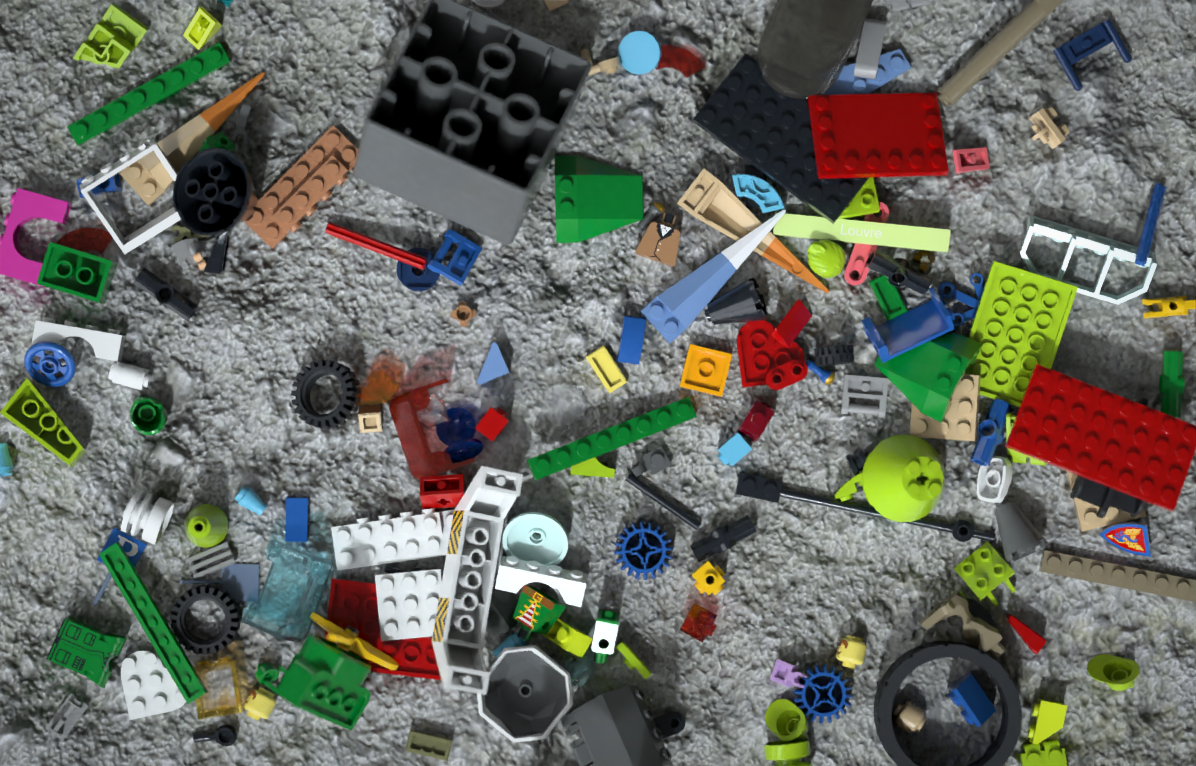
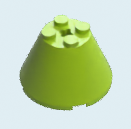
[862,434,946,522]

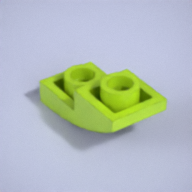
[834,472,862,502]

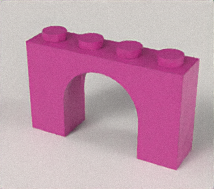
[0,188,72,288]

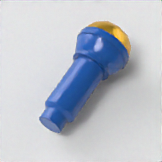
[806,359,835,385]

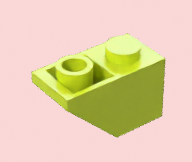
[542,618,593,658]
[1027,698,1067,744]

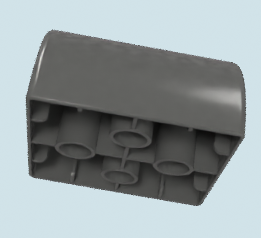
[353,0,592,245]

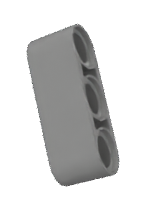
[854,18,887,80]

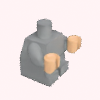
[171,238,211,271]

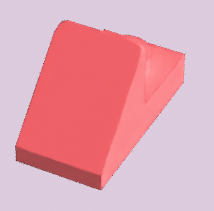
[953,147,990,174]

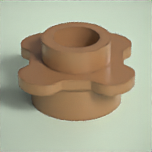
[450,301,477,327]

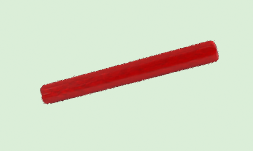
[325,222,427,269]

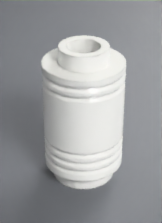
[109,361,151,391]

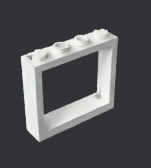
[80,139,181,254]

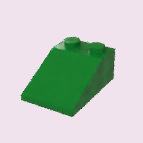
[36,242,117,305]

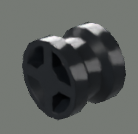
[845,449,866,476]

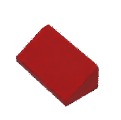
[771,299,812,348]

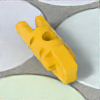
[1142,295,1196,319]

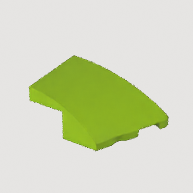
[73,3,149,68]

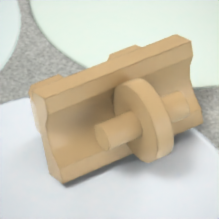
[1029,107,1070,149]

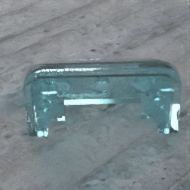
[241,539,332,643]

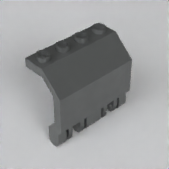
[560,685,673,766]

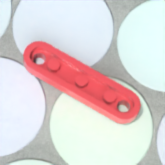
[844,202,889,286]

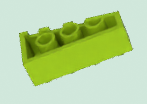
[0,378,86,468]

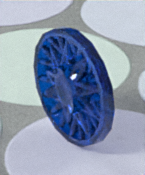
[436,407,476,448]
[443,439,484,463]

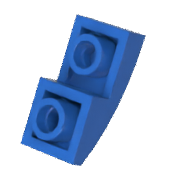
[617,315,646,365]

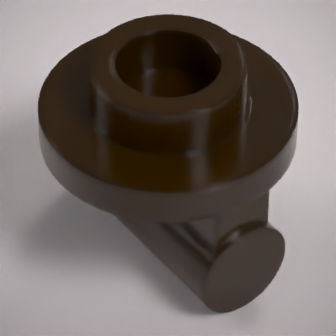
[913,250,935,274]

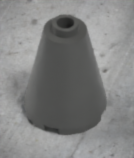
[994,499,1047,563]

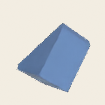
[477,342,510,385]

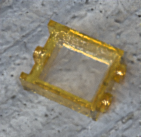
[194,656,245,720]

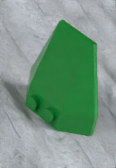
[555,155,643,243]
[874,333,983,423]

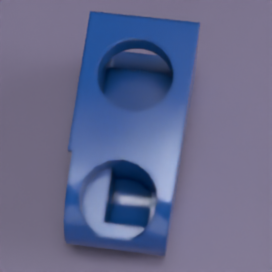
[76,173,122,198]

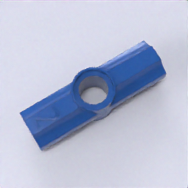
[970,399,1012,466]

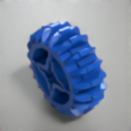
[614,521,673,580]
[793,664,853,723]

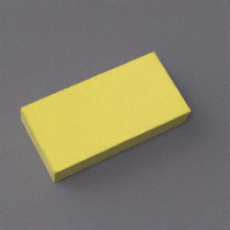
[586,346,628,394]

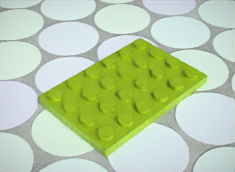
[964,260,1078,407]

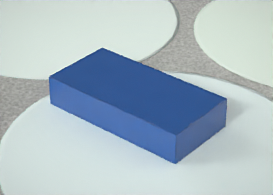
[285,498,309,542]

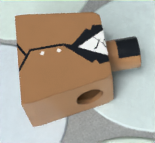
[635,212,681,267]

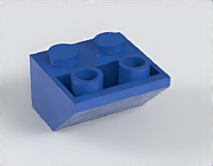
[947,672,996,727]

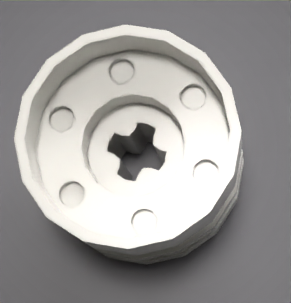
[121,489,174,545]

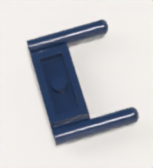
[1053,18,1132,91]

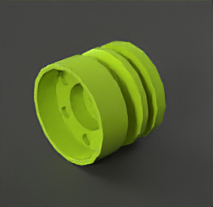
[763,738,812,766]

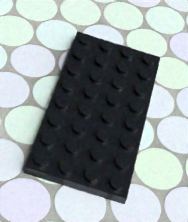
[693,53,870,224]

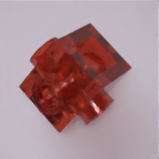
[680,603,717,642]

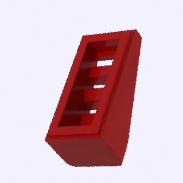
[1006,614,1047,655]

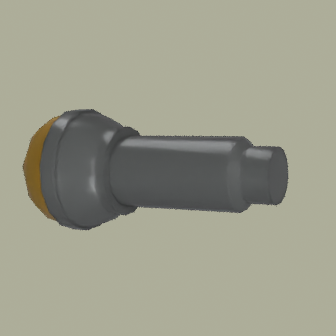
[638,202,664,231]

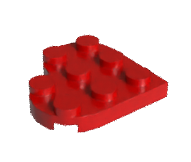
[736,320,805,388]

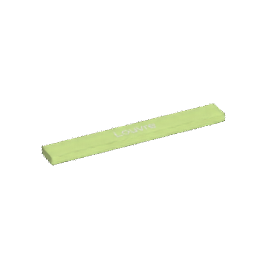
[773,212,951,253]

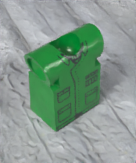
[46,616,127,688]

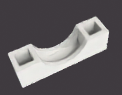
[31,317,126,362]
[495,556,588,607]

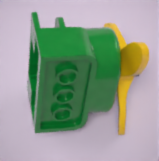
[264,612,399,731]

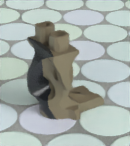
[920,590,1006,658]

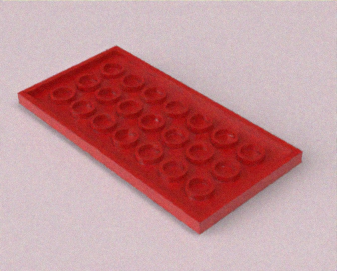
[1005,364,1196,512]

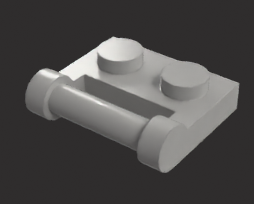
[841,375,888,418]

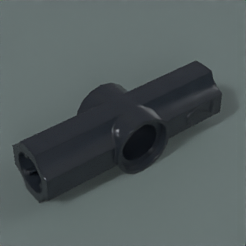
[866,250,932,295]
[134,268,199,321]
[690,515,756,562]

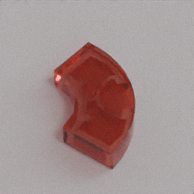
[655,45,705,79]
[56,228,113,253]

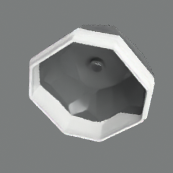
[477,645,573,742]

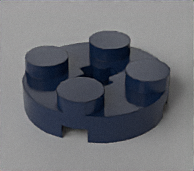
[396,248,440,292]

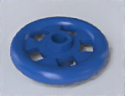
[24,341,76,387]

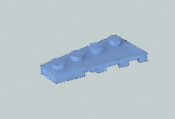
[814,49,911,95]

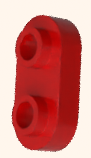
[765,359,808,390]

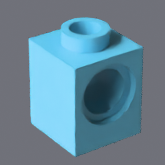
[717,433,752,466]

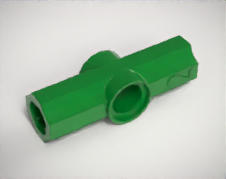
[1159,351,1185,418]

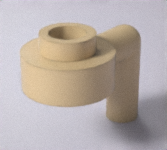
[580,49,622,75]

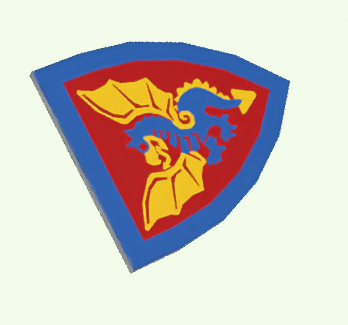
[1099,518,1152,557]

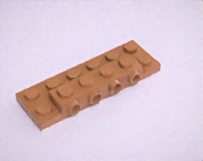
[244,125,358,249]

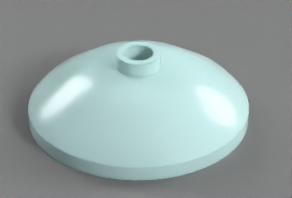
[502,512,568,566]

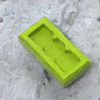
[616,640,651,680]

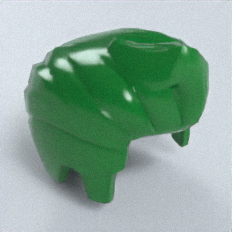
[130,396,168,435]

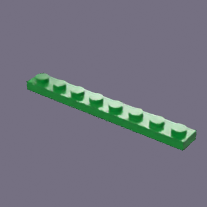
[67,42,231,146]
[527,397,697,481]
[99,542,208,704]

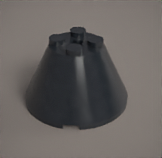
[173,148,258,236]

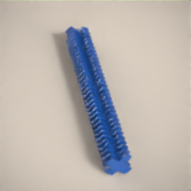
[1134,183,1167,267]

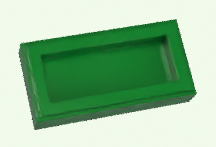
[868,275,907,321]

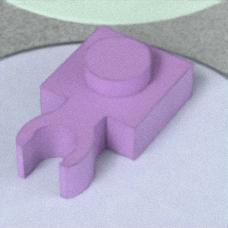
[770,659,808,688]

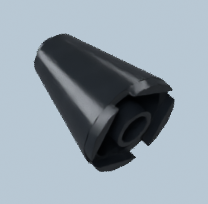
[705,277,768,325]

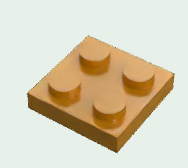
[679,344,732,397]

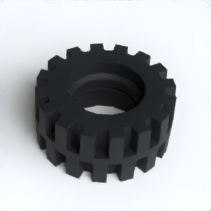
[814,345,855,366]

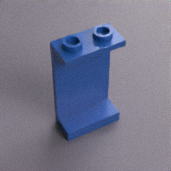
[861,287,955,363]

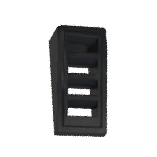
[204,231,230,275]

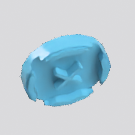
[618,31,662,75]

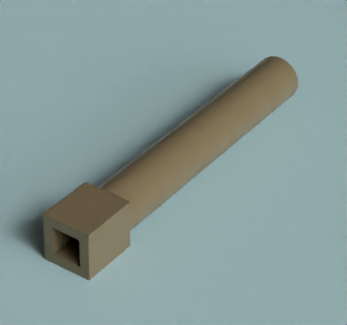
[937,0,1064,106]

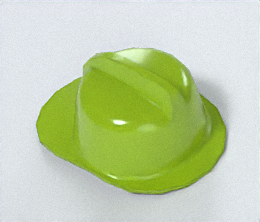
[1087,654,1140,691]
[765,699,809,742]

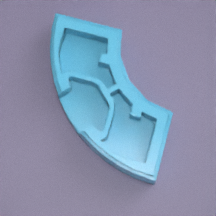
[732,174,784,213]

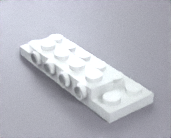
[331,508,454,571]

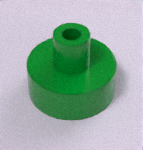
[255,662,279,686]

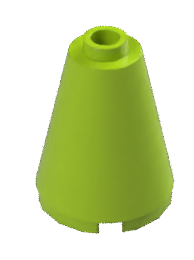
[185,504,228,548]

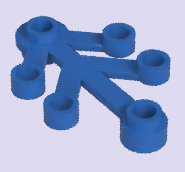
[937,273,984,329]

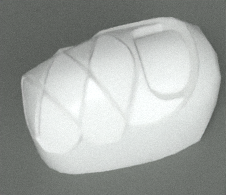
[977,456,1013,503]

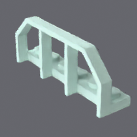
[1020,215,1157,304]

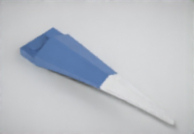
[641,210,786,344]

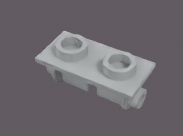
[45,693,89,741]

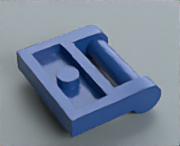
[427,229,482,286]

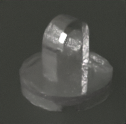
[542,382,585,426]

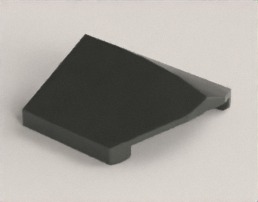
[486,589,518,633]

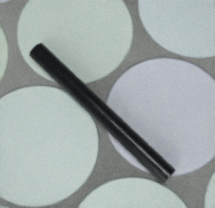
[625,473,701,530]

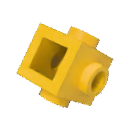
[691,560,725,595]

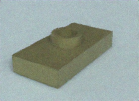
[405,729,453,761]

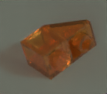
[355,369,402,406]

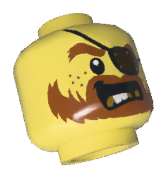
[836,635,867,669]
[244,687,277,721]

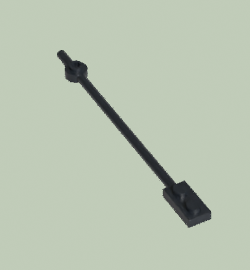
[735,473,996,542]

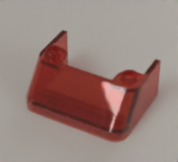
[389,378,477,480]

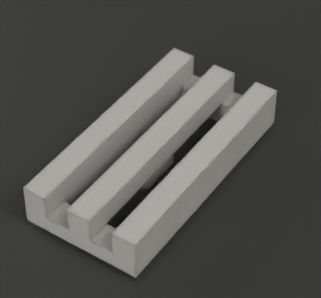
[187,542,236,579]

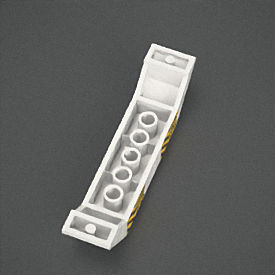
[432,466,523,695]

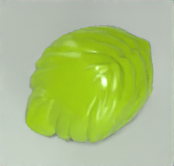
[807,239,846,278]

